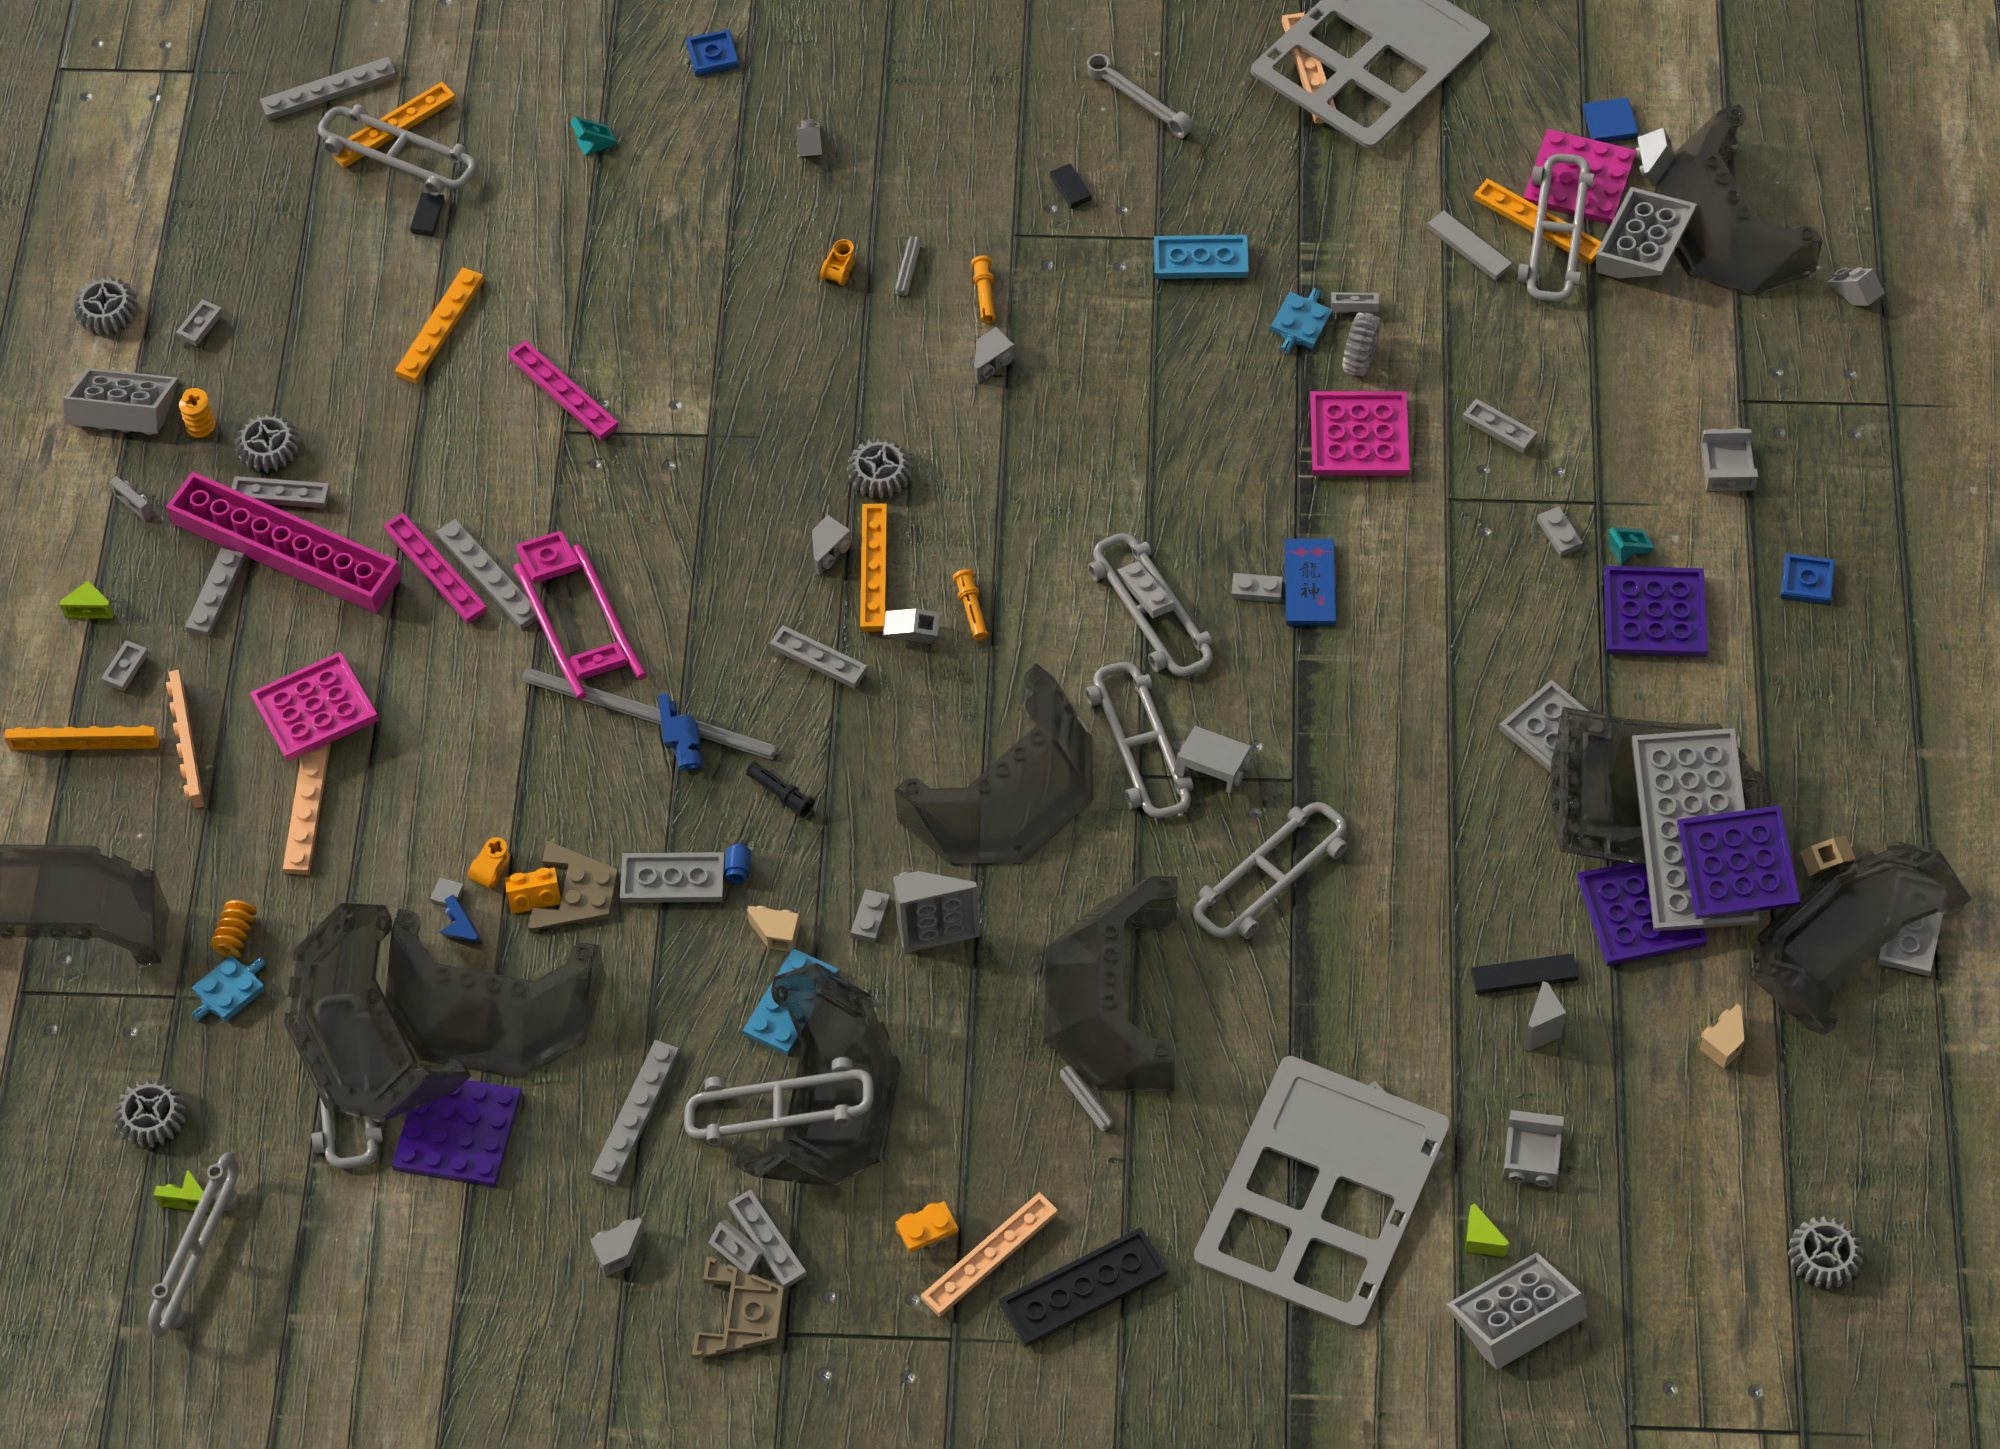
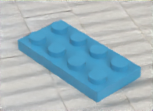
[1154,235,1249,279]
[742,948,839,1056]

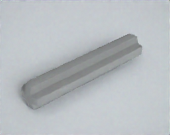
[895,236,921,296]
[1060,1065,1113,1131]

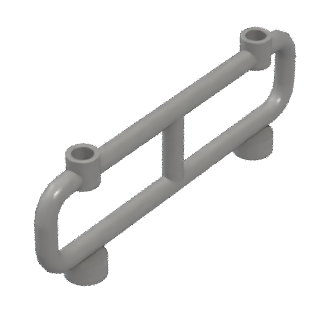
[318,104,477,196]
[1518,154,1594,302]
[1088,533,1213,677]
[1085,662,1193,819]
[1193,802,1348,939]
[302,993,383,1169]
[684,1057,874,1146]
[148,1152,239,1338]

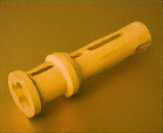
[971,255,996,323]
[953,569,989,641]

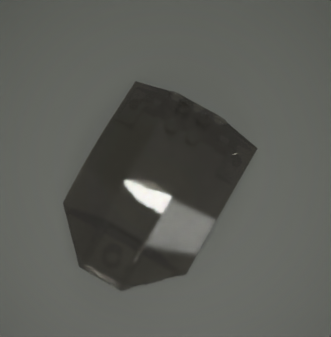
[1550,707,1764,865]

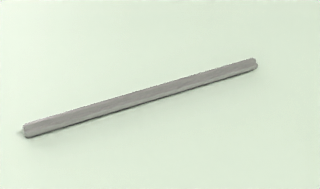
[523,668,777,759]

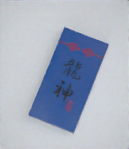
[1284,539,1336,626]

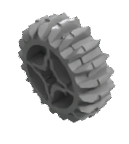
[73,276,138,335]
[1342,312,1381,377]
[235,412,300,474]
[847,438,912,500]
[114,1078,187,1148]
[1788,1216,1863,1289]

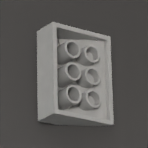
[1596,187,1697,278]
[63,368,178,435]
[893,871,980,953]
[1447,1252,1588,1370]

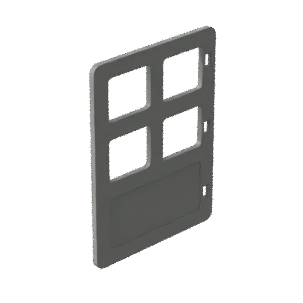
[1251,0,1490,148]
[1194,1056,1449,1328]

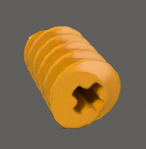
[179,388,216,438]
[210,900,257,959]

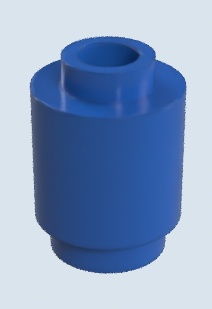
[724,844,752,884]

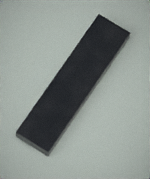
[1471,953,1579,994]

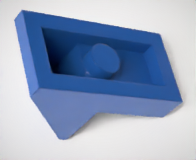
[440,894,483,945]

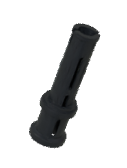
[746,761,815,818]

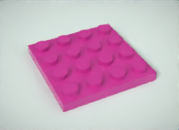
[1523,129,1637,225]
[1310,391,1410,476]
[250,652,379,762]

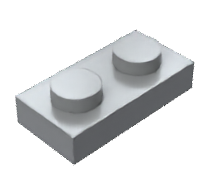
[1331,292,1379,314]
[176,299,223,347]
[109,476,152,522]
[1537,506,1583,557]
[1231,573,1283,603]
[101,640,149,692]
[851,889,890,943]
[708,1219,764,1275]

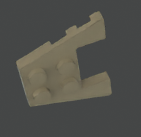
[529,841,618,933]
[692,1257,784,1359]

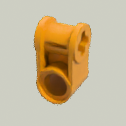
[820,239,855,286]
[468,837,510,889]

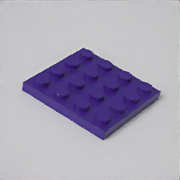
[1604,566,1708,657]
[1677,805,1800,920]
[1577,859,1708,966]
[392,1072,522,1187]

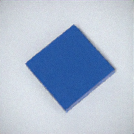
[685,29,740,77]
[1582,97,1639,142]
[1780,553,1835,605]

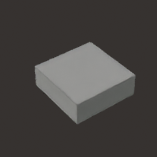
[430,877,464,907]

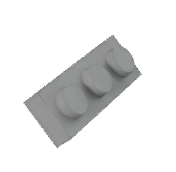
[1462,399,1537,454]
[1117,561,1175,618]

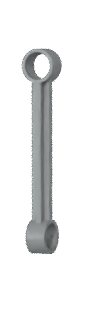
[1087,54,1194,138]

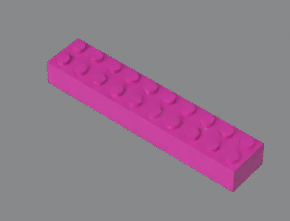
[166,471,402,613]

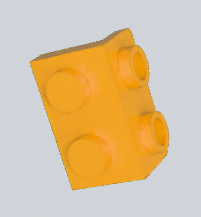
[505,868,561,914]
[895,1201,958,1253]

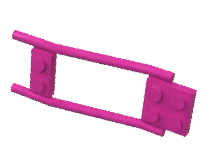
[513,531,647,700]

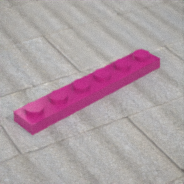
[507,340,619,441]
[383,513,487,624]

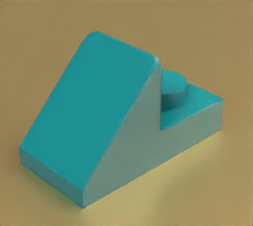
[570,116,617,155]
[1609,527,1655,565]

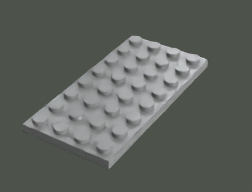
[1631,728,1759,931]

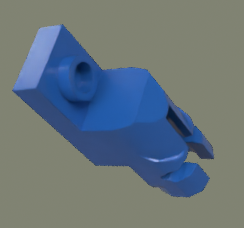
[658,693,703,770]

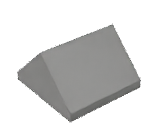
[1524,981,1566,1051]

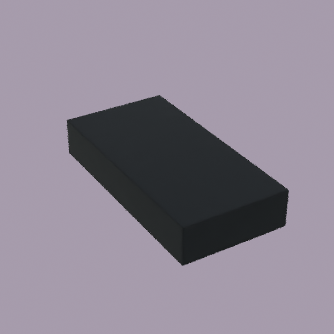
[1050,163,1091,209]
[410,192,445,236]

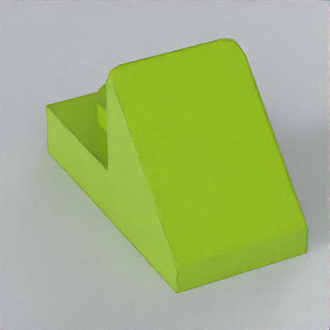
[154,1170,212,1212]

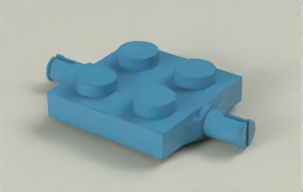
[1270,288,1332,354]
[191,955,267,1023]

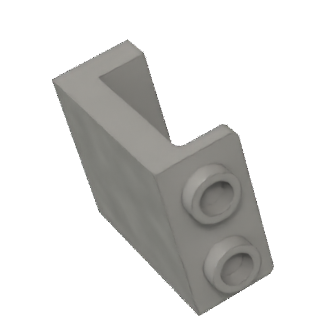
[1701,428,1758,491]
[1174,726,1252,794]
[1503,1110,1564,1187]

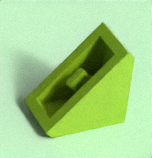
[60,581,114,619]
[1465,1203,1509,1257]

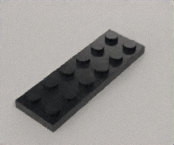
[999,1227,1168,1348]

